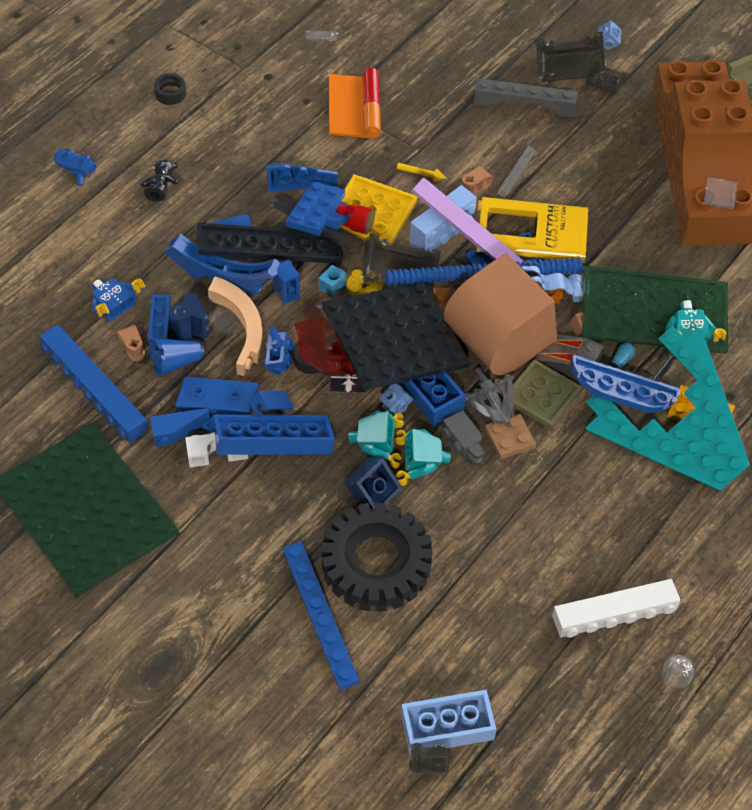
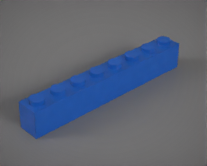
[40,325,149,443]

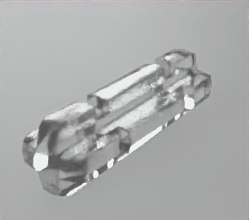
[306,30,338,41]

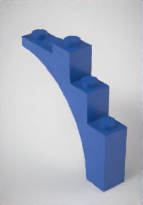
[164,234,280,297]

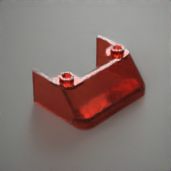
[295,317,356,376]

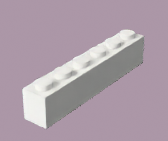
[552,579,680,638]

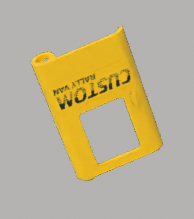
[477,197,588,263]

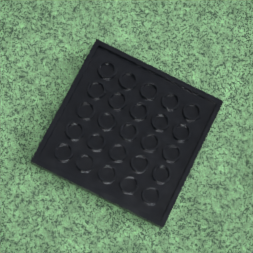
[322,282,470,391]

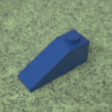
[150,408,209,447]

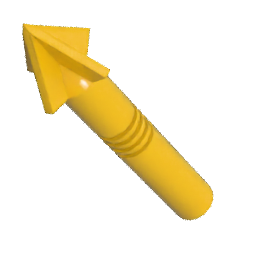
[397,163,446,182]

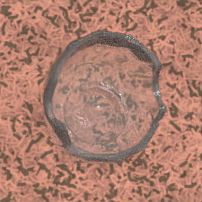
[661,654,695,689]

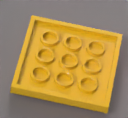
[325,174,418,250]

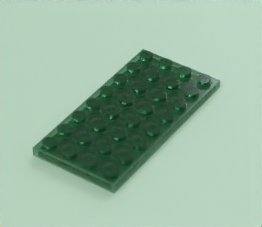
[582,265,728,354]

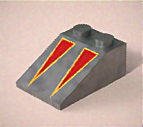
[535,334,604,382]

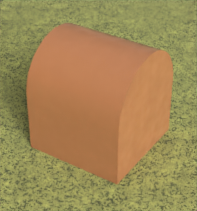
[443,252,557,375]

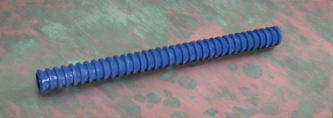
[385,257,583,286]

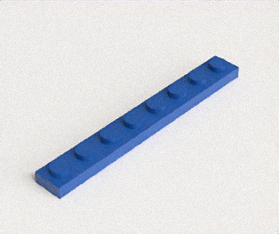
[282,541,359,691]

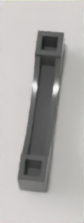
[474,78,578,118]

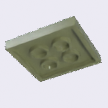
[503,359,582,429]

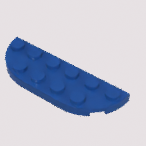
[570,355,680,413]

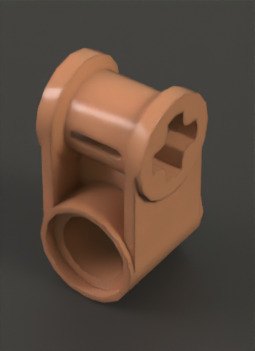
[462,166,493,195]
[117,325,145,361]

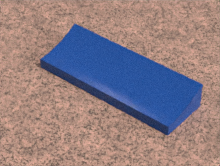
[212,415,335,455]

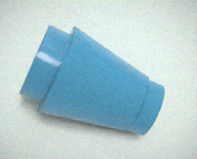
[610,342,636,369]

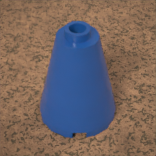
[149,338,204,376]

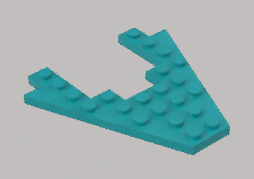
[585,326,750,491]

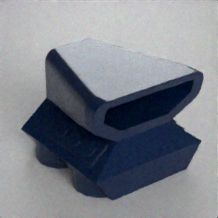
[169,293,210,341]

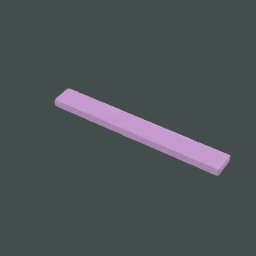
[411,177,523,263]

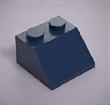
[344,457,403,509]

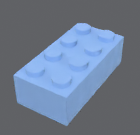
[409,185,477,258]
[401,690,496,755]

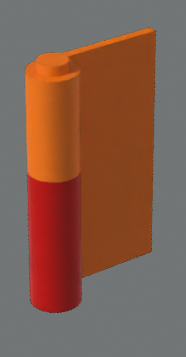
[329,68,381,139]

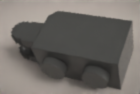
[442,410,484,466]

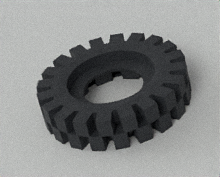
[321,503,432,612]

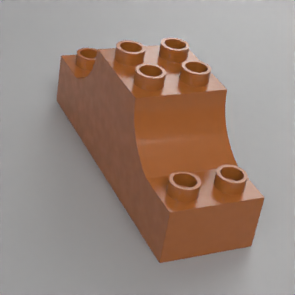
[652,60,752,246]

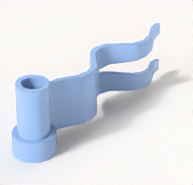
[522,266,584,302]

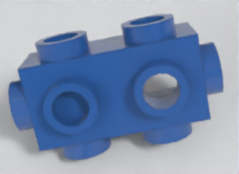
[54,149,97,186]
[264,327,294,375]

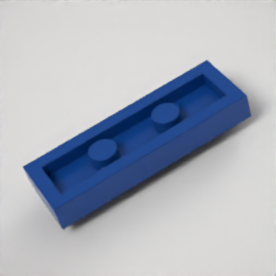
[148,295,171,343]

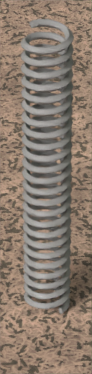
[498,146,536,197]

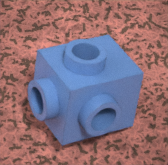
[597,20,621,51]
[379,384,414,414]

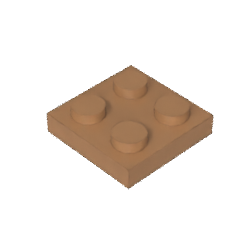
[485,414,536,459]

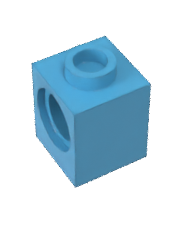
[318,265,346,298]

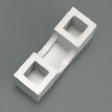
[185,432,248,467]

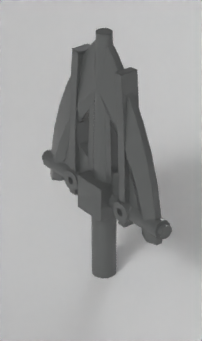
[465,367,515,426]

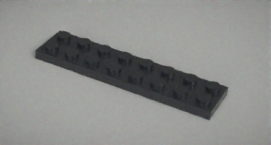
[196,223,342,264]

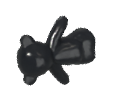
[141,160,179,202]

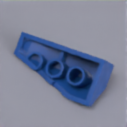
[266,163,338,192]

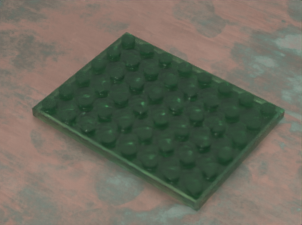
[0,422,179,598]

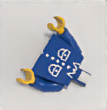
[91,278,146,322]

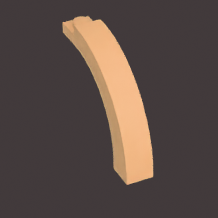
[208,276,263,376]

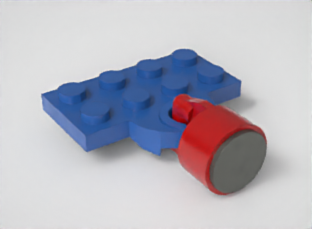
[286,181,375,236]

